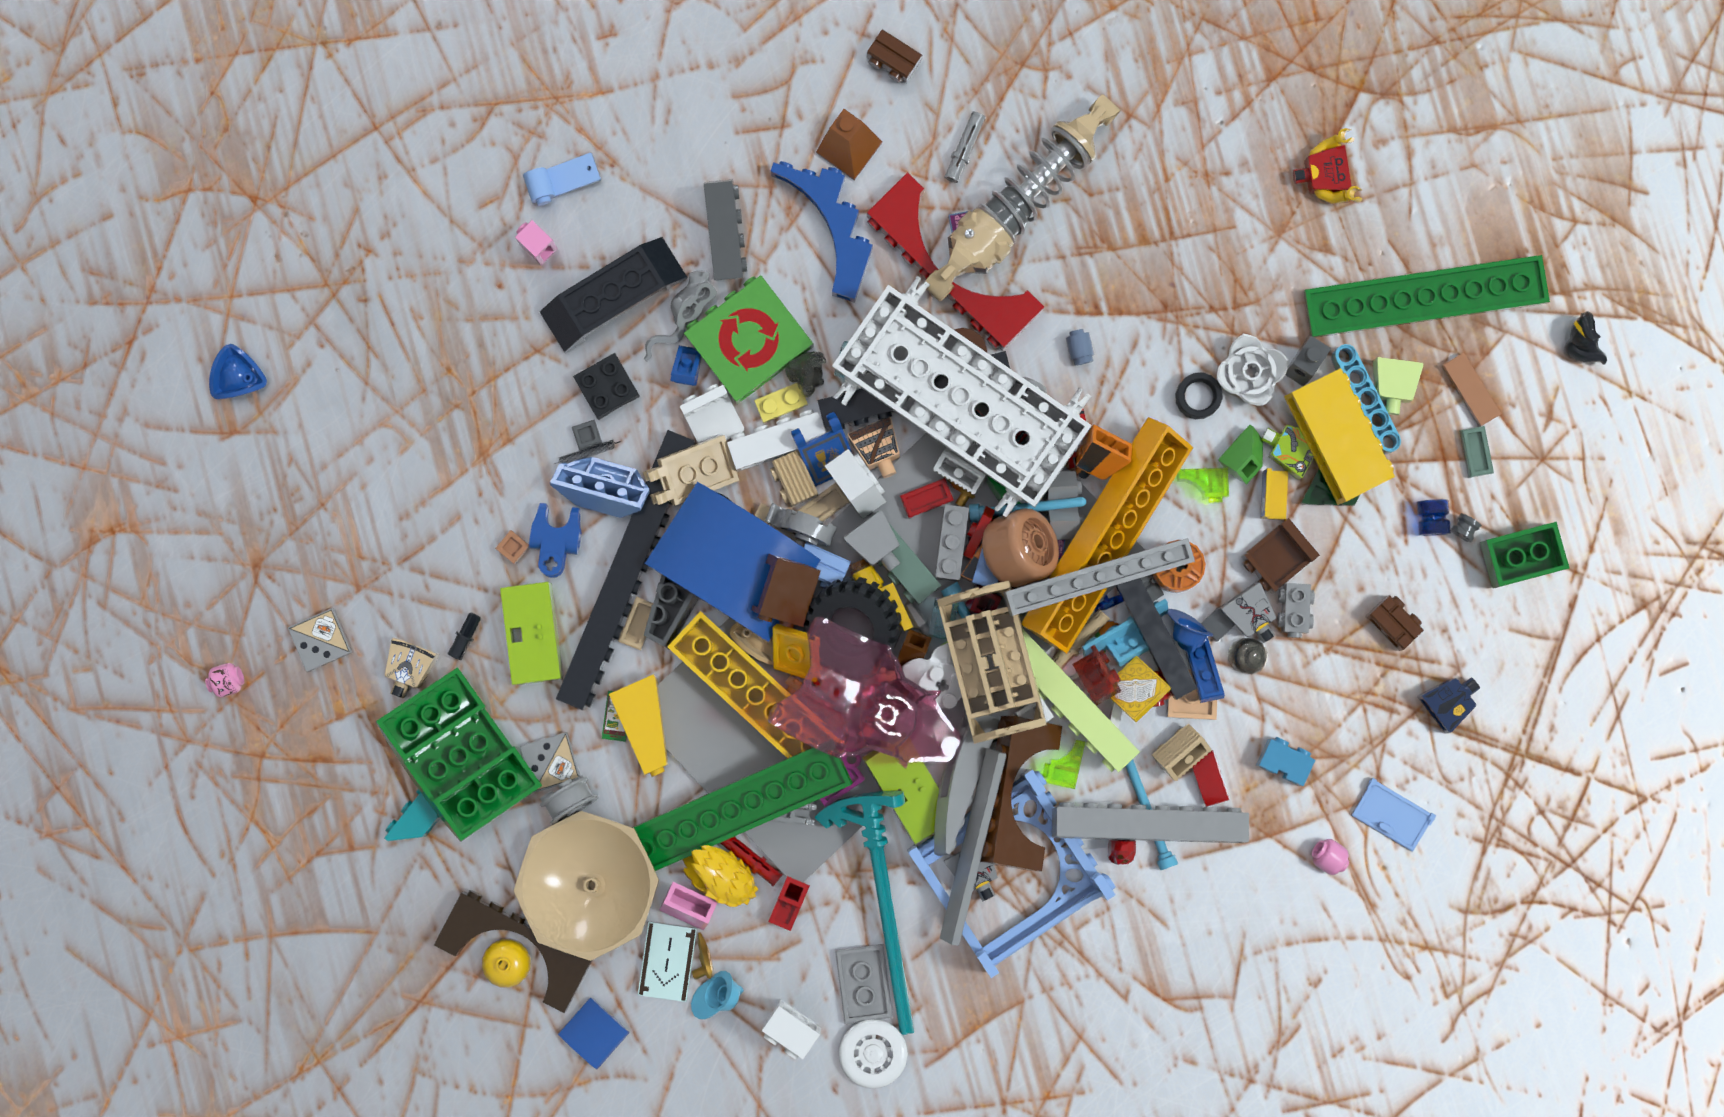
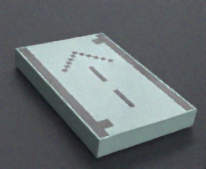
[638,921,697,1002]

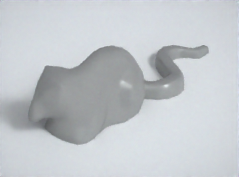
[644,271,717,362]

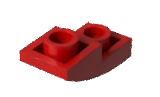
[1193,750,1229,807]

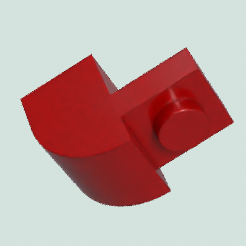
[768,876,810,931]

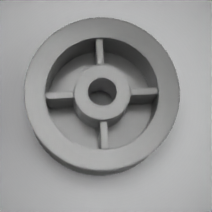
[540,775,599,825]

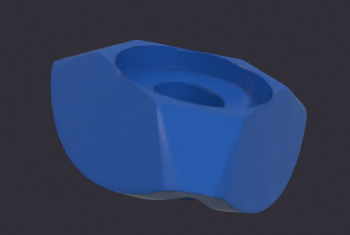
[209,344,267,399]

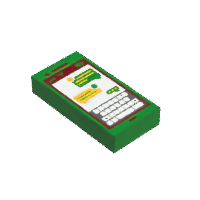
[601,690,627,742]

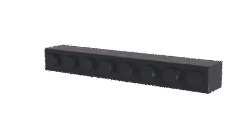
[817,351,1010,431]

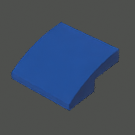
[558,997,630,1069]

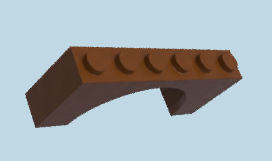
[980,716,1063,872]

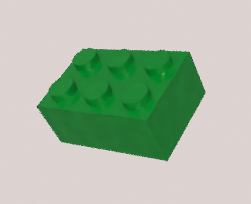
[1480,521,1570,589]

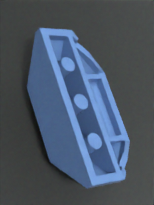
[550,457,650,518]

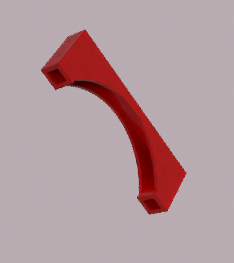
[867,172,1044,351]

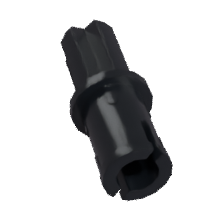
[447,612,481,661]

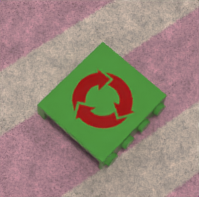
[684,275,814,405]

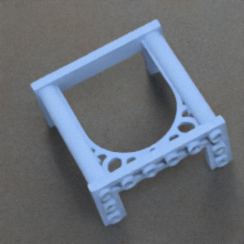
[907,769,1116,978]

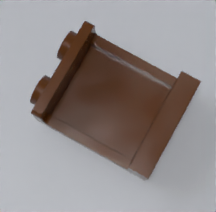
[1241,518,1320,593]
[751,554,821,628]

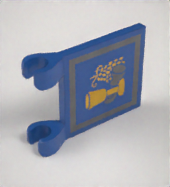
[791,412,854,487]

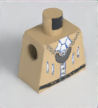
[385,638,440,699]

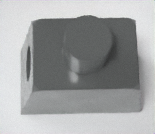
[1285,335,1331,386]

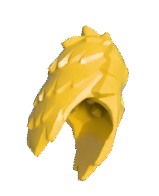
[682,845,758,907]

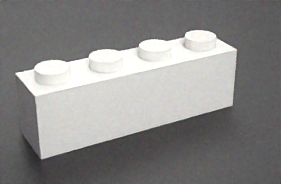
[727,410,826,472]

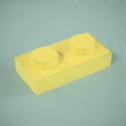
[754,382,808,423]

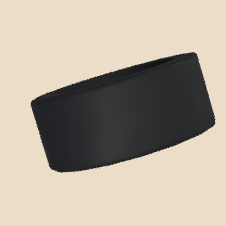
[1175,372,1223,420]

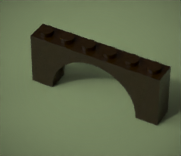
[434,890,593,1013]

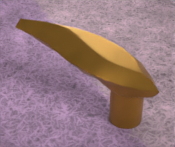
[944,476,975,507]
[692,932,713,980]

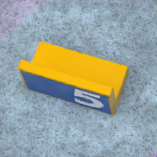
[1261,468,1288,520]

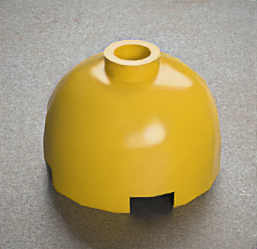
[482,939,531,988]

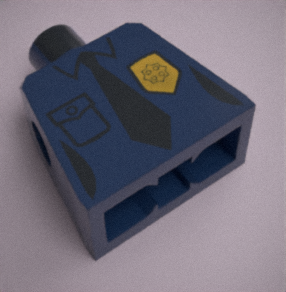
[1417,677,1480,733]

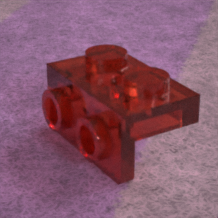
[1072,645,1121,706]

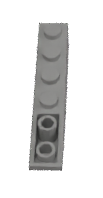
[934,710,1000,856]

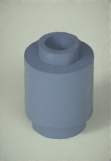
[1066,329,1094,366]

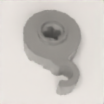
[765,503,837,546]

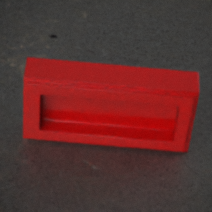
[900,478,954,519]

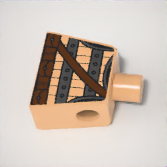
[848,417,900,478]

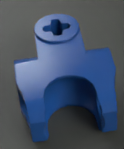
[529,503,582,578]

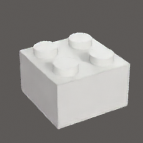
[825,449,886,519]

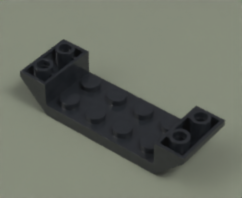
[540,237,688,353]

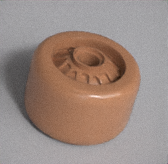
[982,508,1059,587]

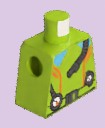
[1261,425,1314,480]

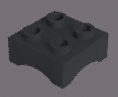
[573,353,640,420]

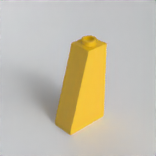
[609,674,668,777]

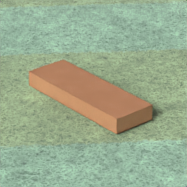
[1442,353,1502,427]

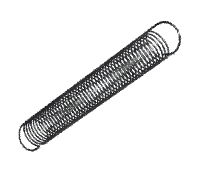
[554,439,621,464]

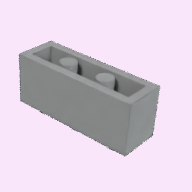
[935,505,969,582]

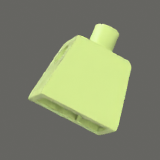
[1373,357,1423,415]

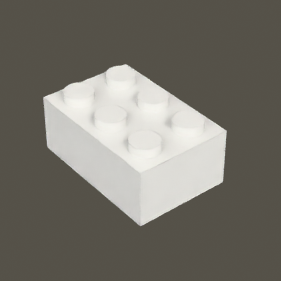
[762,1000,821,1059]

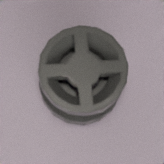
[1451,513,1482,542]

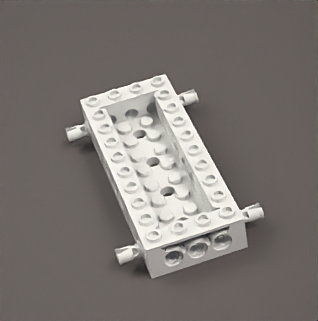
[832,276,1092,517]

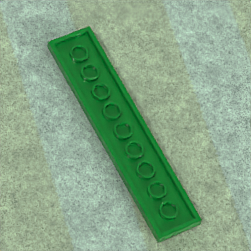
[1304,255,1550,337]
[632,739,853,871]

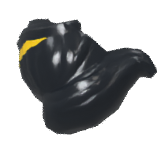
[1564,311,1607,365]

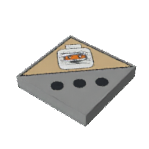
[288,608,353,672]
[520,732,580,793]

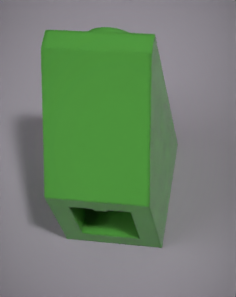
[1218,425,1263,485]

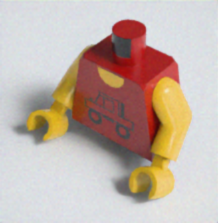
[1293,128,1362,204]

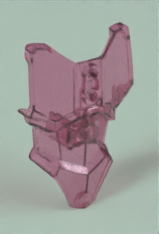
[768,617,961,769]

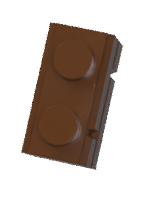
[867,29,923,83]
[1366,595,1424,651]

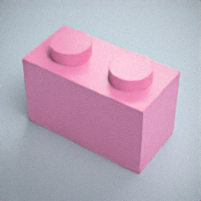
[515,220,558,266]
[659,882,717,930]

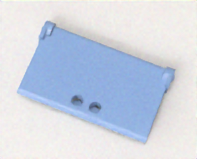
[1351,778,1436,852]

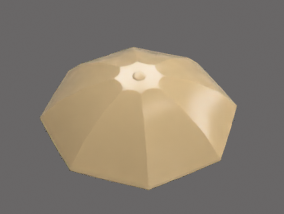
[514,811,659,961]

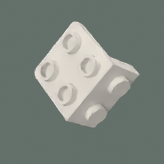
[680,384,744,443]

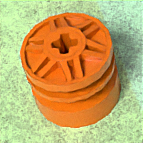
[1151,540,1206,593]

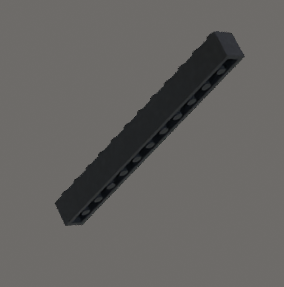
[556,430,696,711]

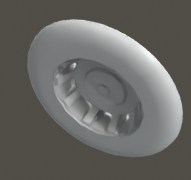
[839,1019,908,1088]

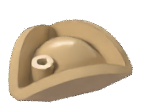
[730,622,773,665]

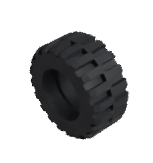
[804,577,902,675]

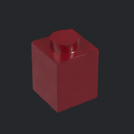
[965,584,1002,614]

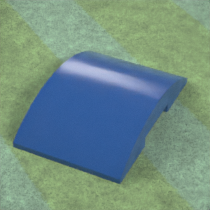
[645,481,821,642]

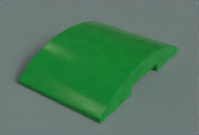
[376,667,542,842]

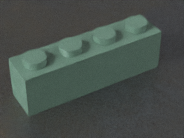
[870,511,941,605]

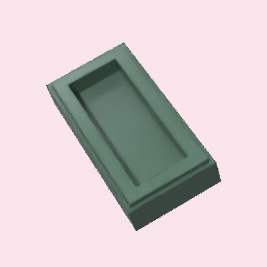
[1459,426,1494,478]

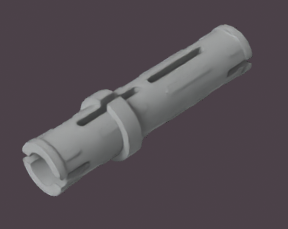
[944,111,986,183]

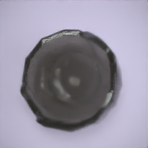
[1228,638,1268,675]

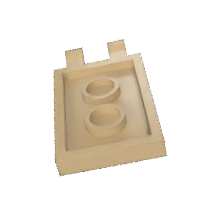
[642,435,739,506]

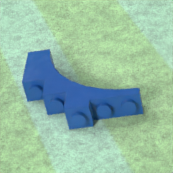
[771,161,873,303]

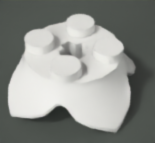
[1217,334,1289,406]
[902,643,962,710]

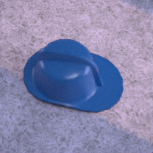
[1167,609,1213,653]

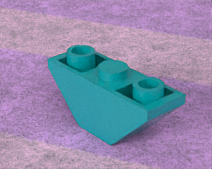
[384,789,440,841]

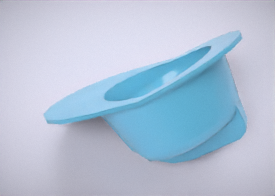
[691,971,744,1020]

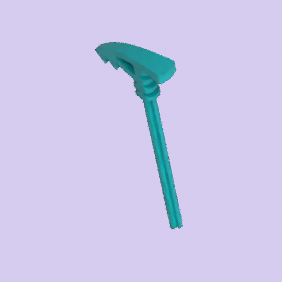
[815,791,914,1035]

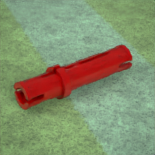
[720,836,783,887]

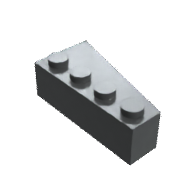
[704,179,747,281]
[644,575,699,650]

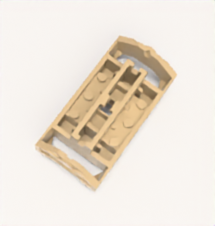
[937,581,1047,744]

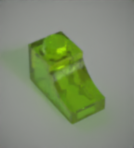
[1177,468,1229,504]
[1042,739,1085,789]

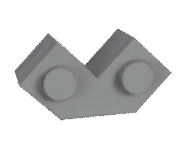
[1046,471,1084,540]

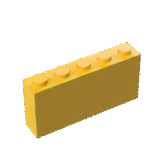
[1284,368,1395,505]

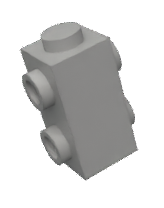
[1277,583,1315,638]

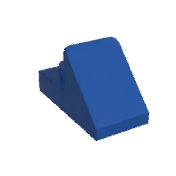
[670,345,702,386]

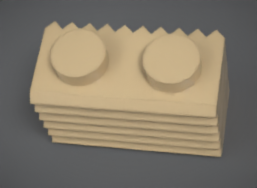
[770,450,818,507]
[1152,723,1212,781]

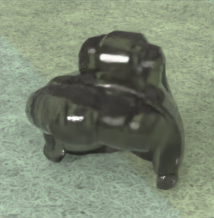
[785,351,826,398]

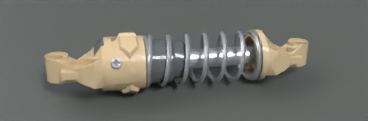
[922,94,1121,302]

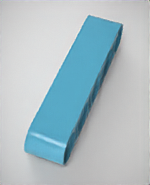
[1331,344,1401,454]

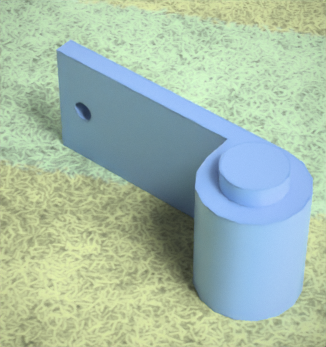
[523,152,601,206]

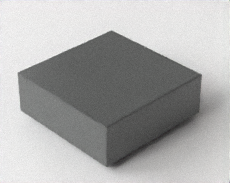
[572,420,602,450]
[1201,608,1235,642]

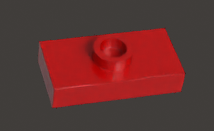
[963,506,995,559]

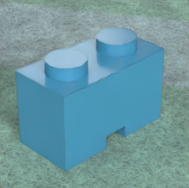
[1256,737,1316,786]

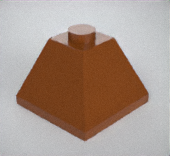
[816,109,883,181]

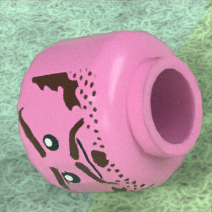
[205,663,244,698]

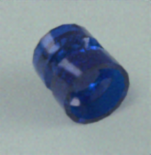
[1417,499,1451,536]

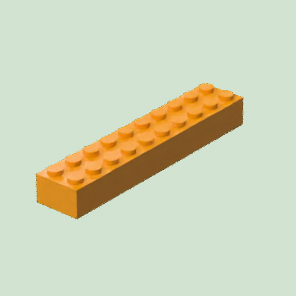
[1021,417,1194,654]

